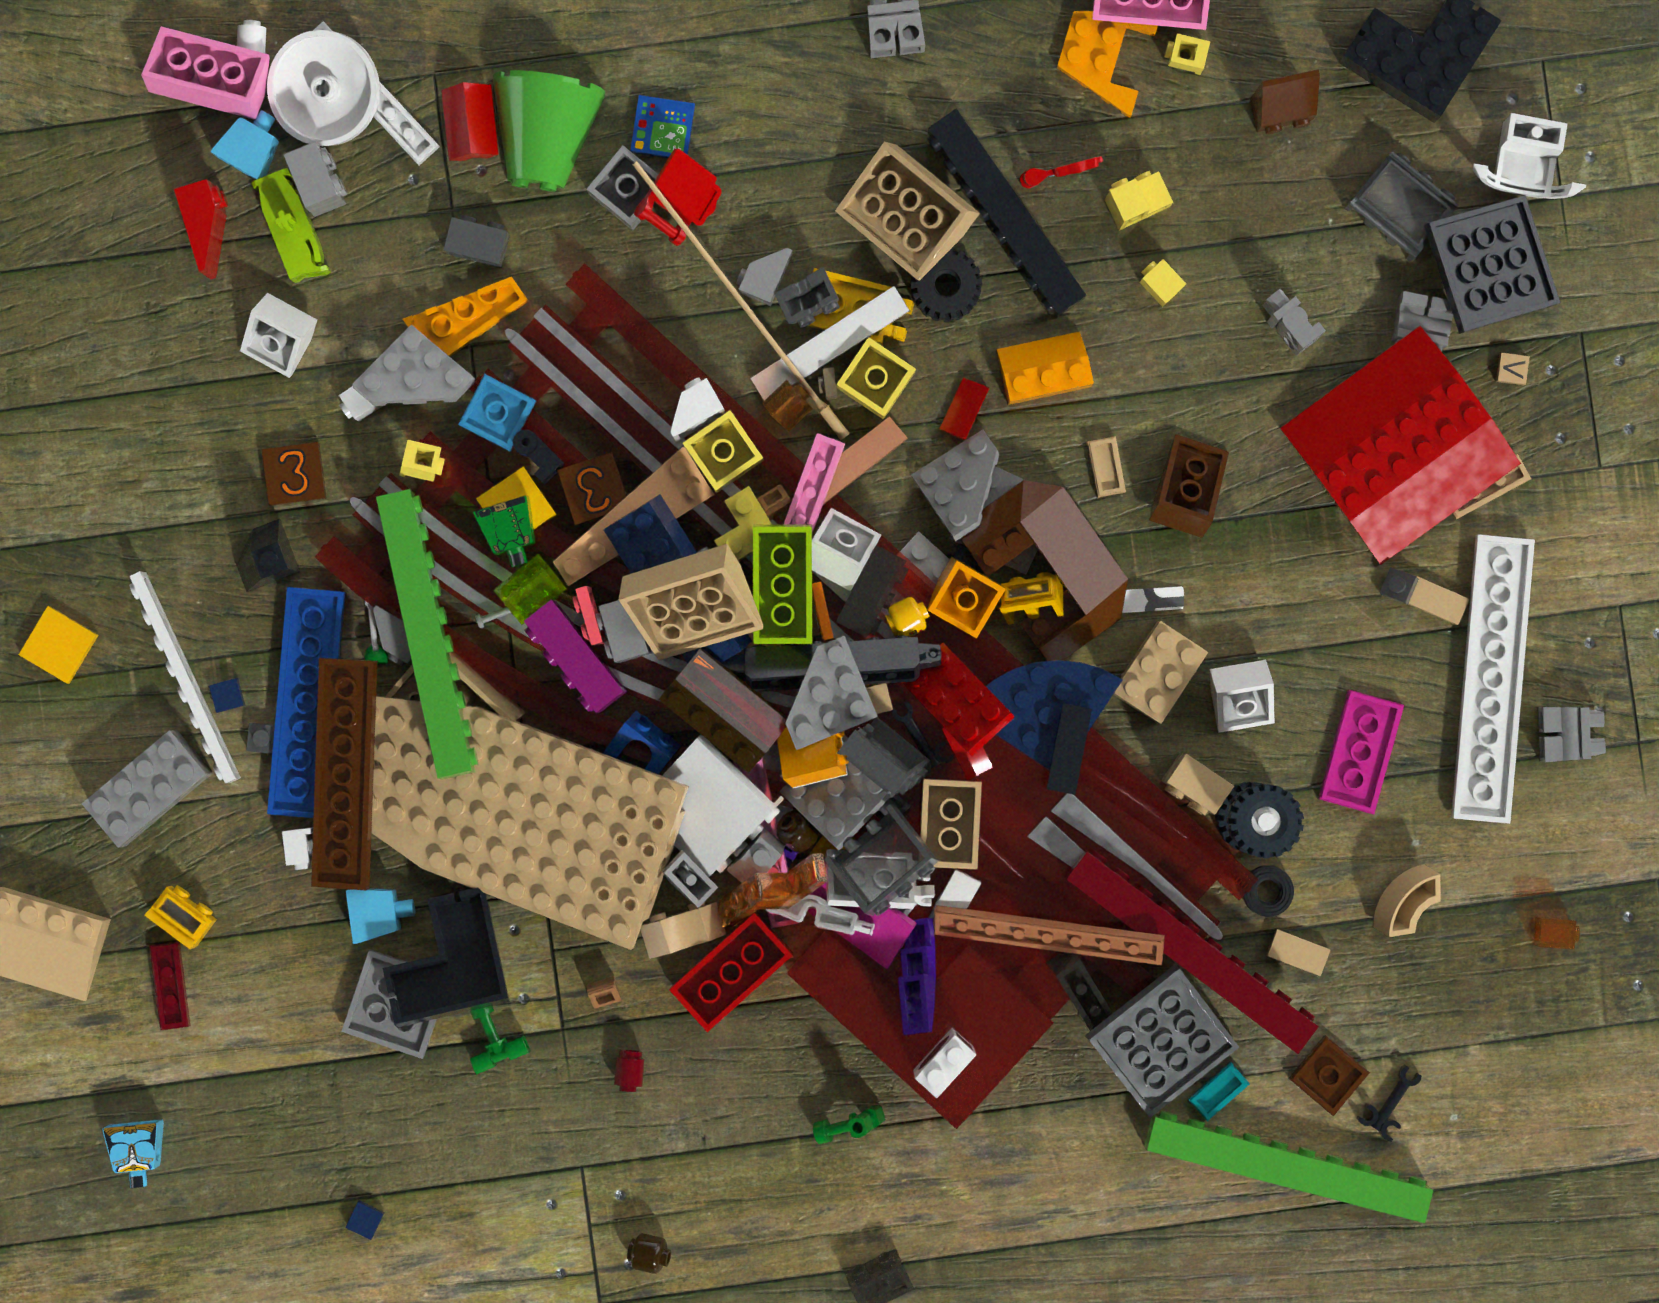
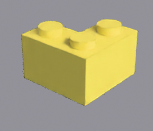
[1105,171,1173,231]
[714,486,772,562]

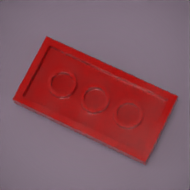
[902,643,1014,757]

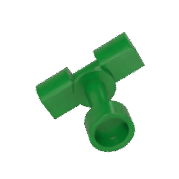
[470,1006,531,1075]
[813,1105,886,1144]

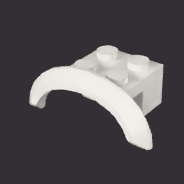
[1473,113,1586,199]

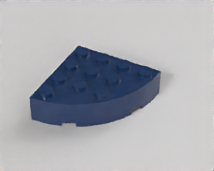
[985,660,1123,771]

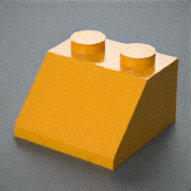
[927,556,1005,638]

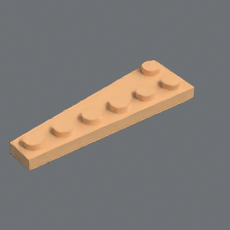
[553,446,714,586]

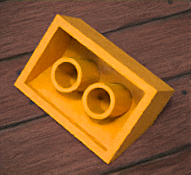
[996,331,1094,405]

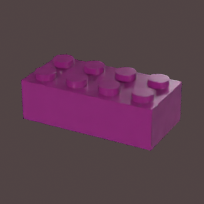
[524,600,627,713]

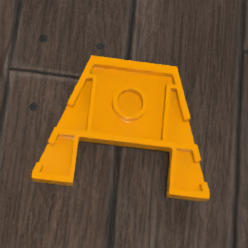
[1057,11,1158,117]

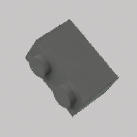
[443,215,510,268]

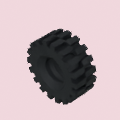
[910,248,982,322]

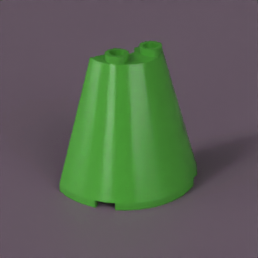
[492,70,605,192]

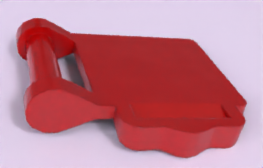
[634,148,722,246]
[1019,156,1103,189]

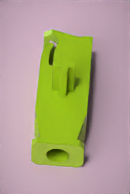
[252,168,331,283]

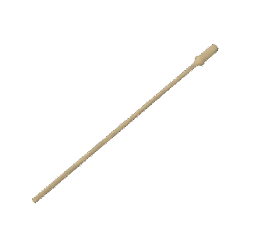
[633,161,850,440]

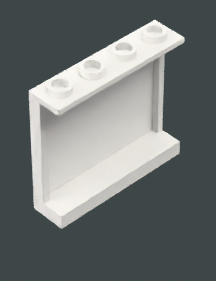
[663,735,784,877]

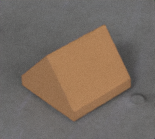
[757,484,792,521]
[587,976,621,1009]

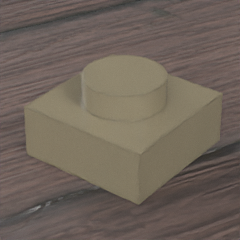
[818,367,837,400]

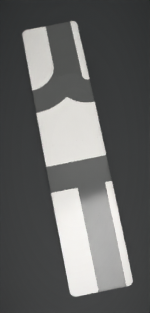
[1122,586,1184,613]

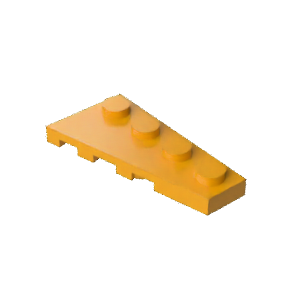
[403,276,529,357]

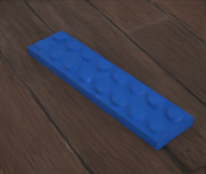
[267,587,346,818]

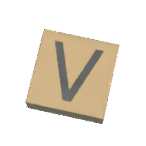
[1496,353,1530,386]

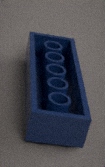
[603,494,752,663]

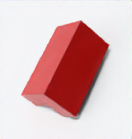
[441,82,499,161]

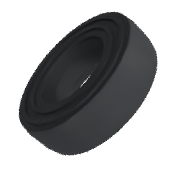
[1242,865,1294,917]

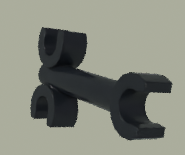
[891,702,954,778]
[1356,1064,1422,1142]

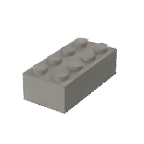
[82,730,213,848]

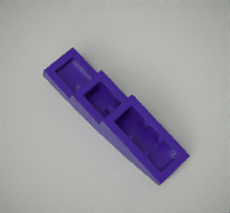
[898,918,936,1035]

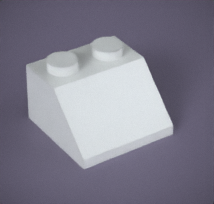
[240,293,317,378]
[670,377,725,442]
[812,508,881,591]
[1210,660,1275,733]

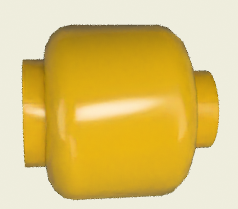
[885,597,930,637]

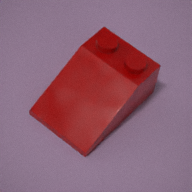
[174,179,228,279]

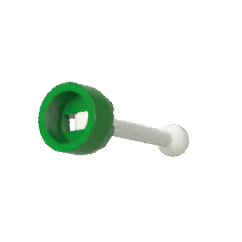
[364,596,388,665]

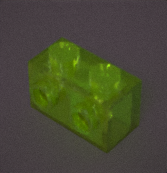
[493,554,567,625]

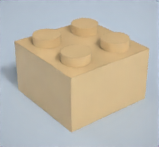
[1161,753,1234,816]

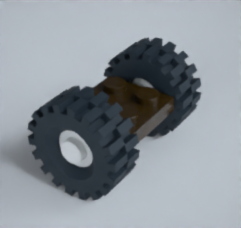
[1215,782,1304,858]

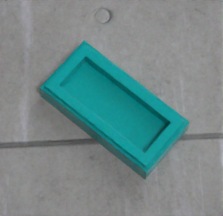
[1188,1062,1250,1121]

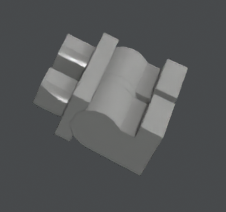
[867,0,925,58]
[1262,289,1326,356]
[1391,291,1453,352]
[1538,707,1606,762]

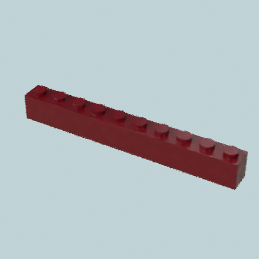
[1064,850,1319,1054]

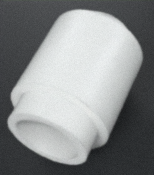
[237,20,266,53]

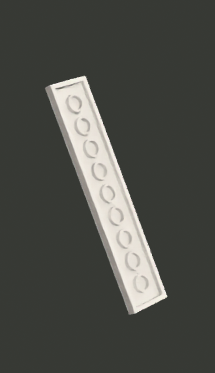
[1451,535,1535,824]

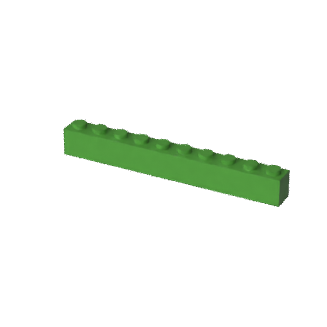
[376,489,478,780]
[1144,1111,1433,1223]

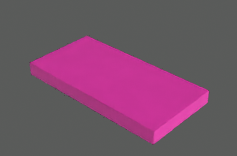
[1318,690,1404,815]
[799,857,917,969]

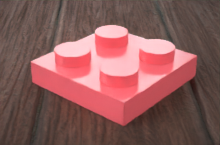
[572,586,607,646]

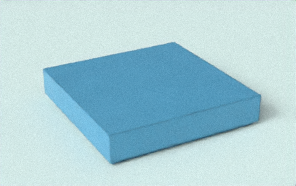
[458,374,536,451]

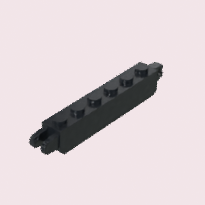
[722,635,941,692]

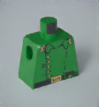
[473,495,535,568]

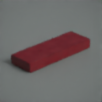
[149,941,191,1031]

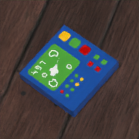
[630,95,695,158]

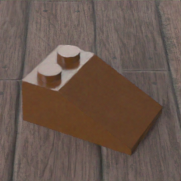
[1250,69,1320,134]
[1149,434,1229,538]

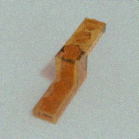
[718,853,828,928]

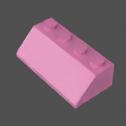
[1092,0,1210,30]
[141,26,270,120]

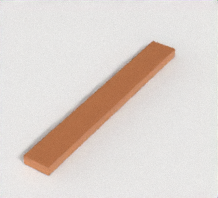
[934,905,1165,965]

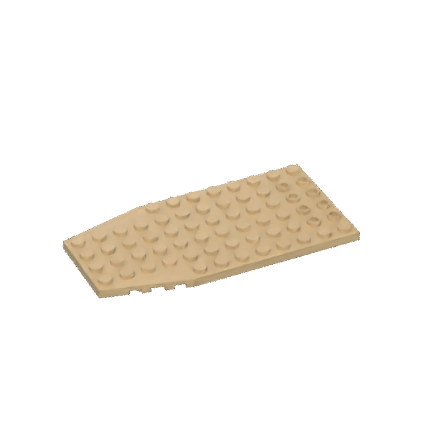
[372,696,689,950]

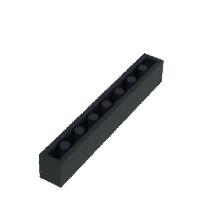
[926,108,1087,318]

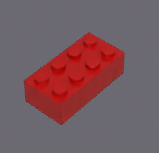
[669,911,793,1033]

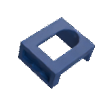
[603,711,681,775]

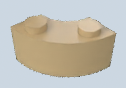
[1373,864,1441,937]
[640,902,726,959]

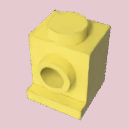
[1165,34,1210,75]
[399,440,445,482]

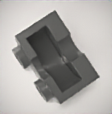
[775,267,840,328]

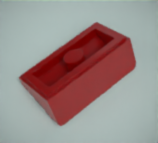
[939,377,989,441]

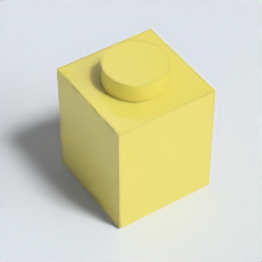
[1140,259,1186,307]

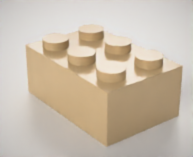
[1113,621,1208,724]
[918,778,982,869]

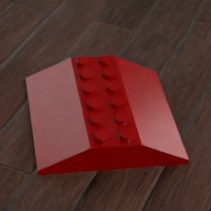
[1280,326,1521,565]

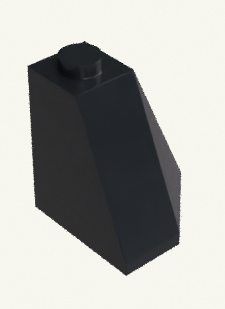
[236,519,300,592]

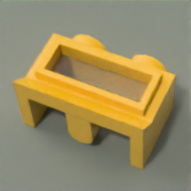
[999,572,1063,625]
[144,885,217,949]

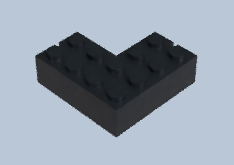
[1339,0,1502,123]
[383,887,510,1028]

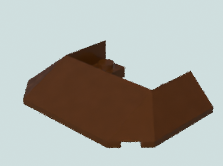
[960,480,1128,661]

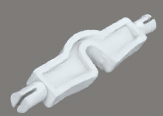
[748,890,875,936]

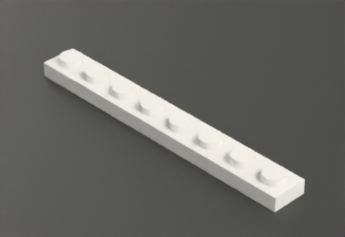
[129,571,241,784]

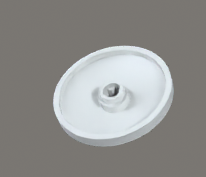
[267,30,380,146]

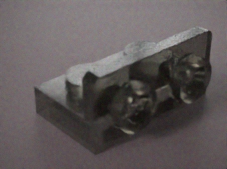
[845,1249,915,1303]

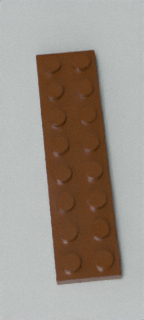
[311,658,378,891]

